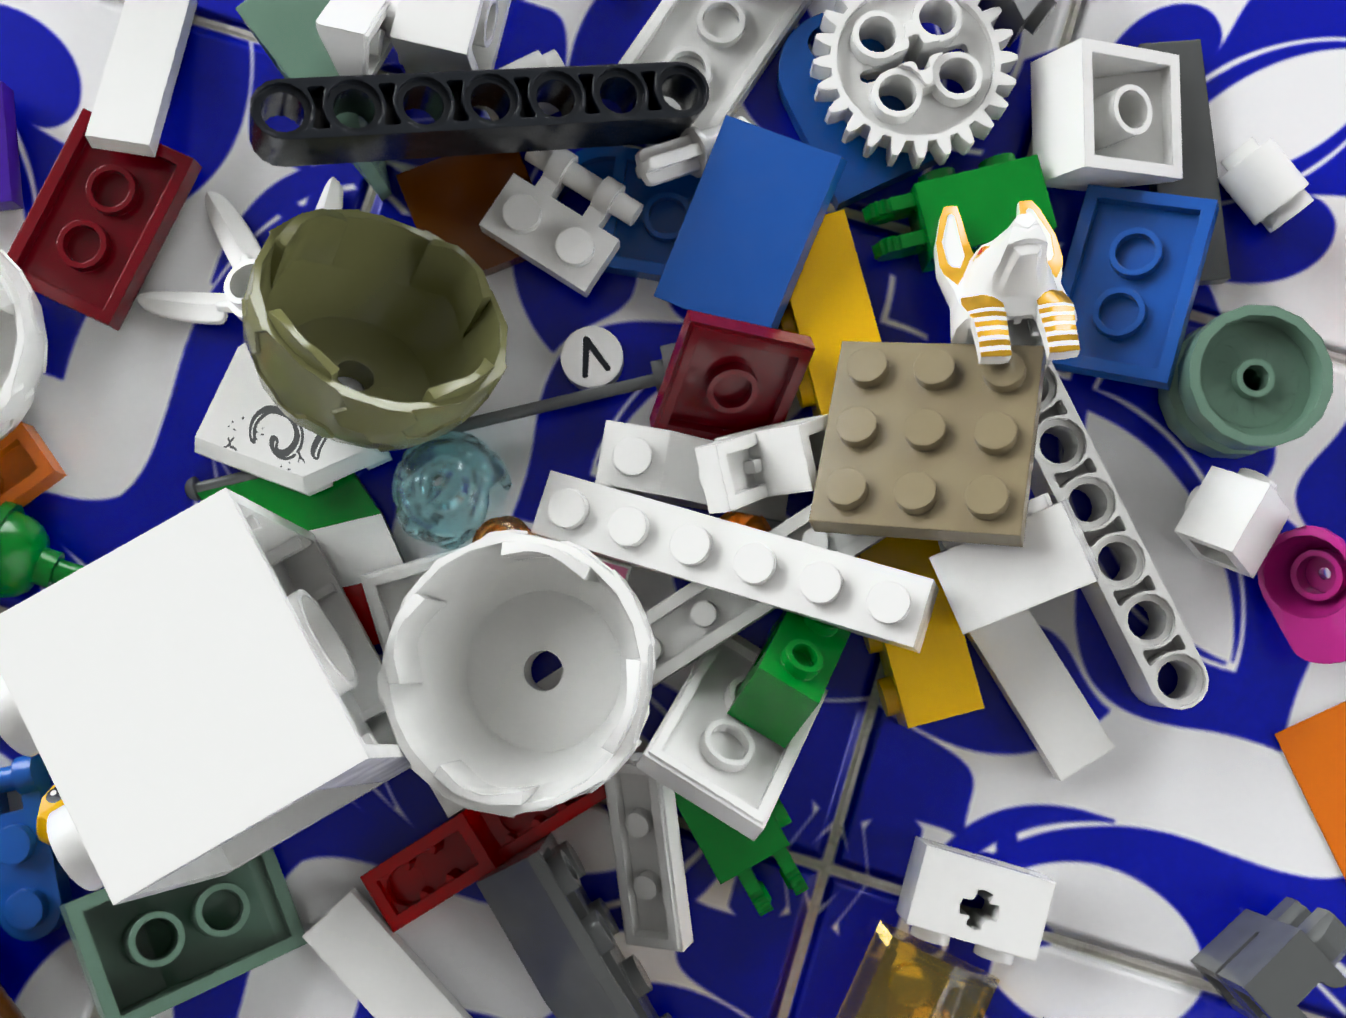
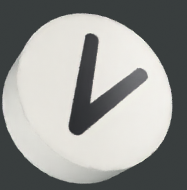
[560,326,624,390]

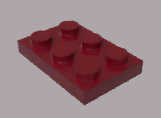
[7,108,202,331]

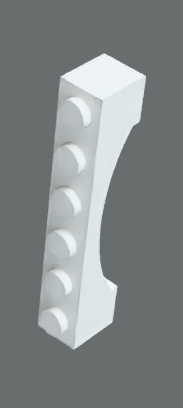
[530,470,939,653]

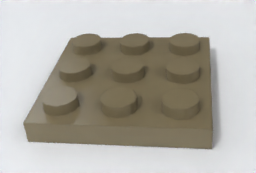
[809,341,1046,547]

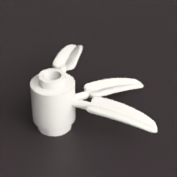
[136,177,344,325]

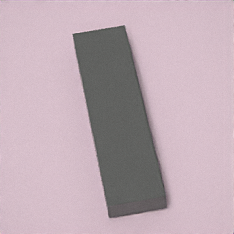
[1138,39,1231,286]

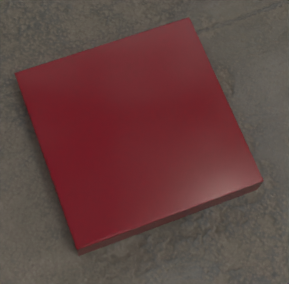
[649,310,815,441]

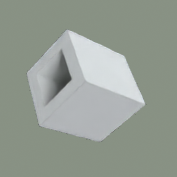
[1174,465,1291,578]

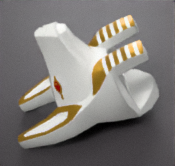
[934,200,1080,369]

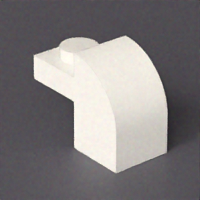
[695,414,828,514]

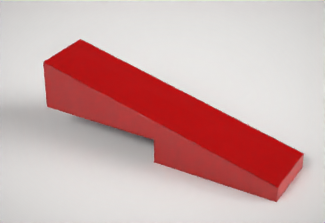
[360,784,606,933]

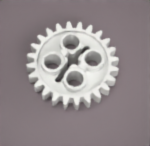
[810,0,1018,169]

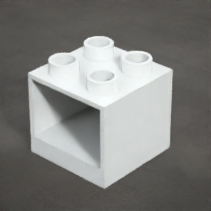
[0,488,411,906]

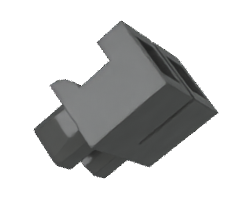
[1190,896,1346,1018]

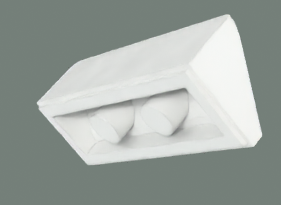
[316,0,393,76]

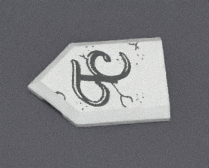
[195,343,392,496]

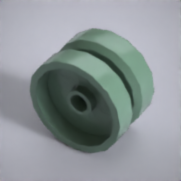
[1158,305,1333,459]

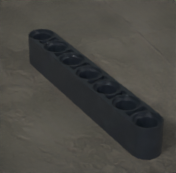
[249,62,709,167]

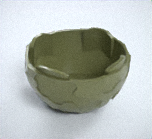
[241,208,508,452]

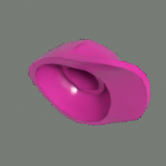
[1257,526,1346,664]

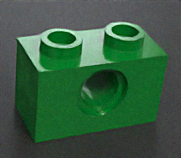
[727,610,851,748]

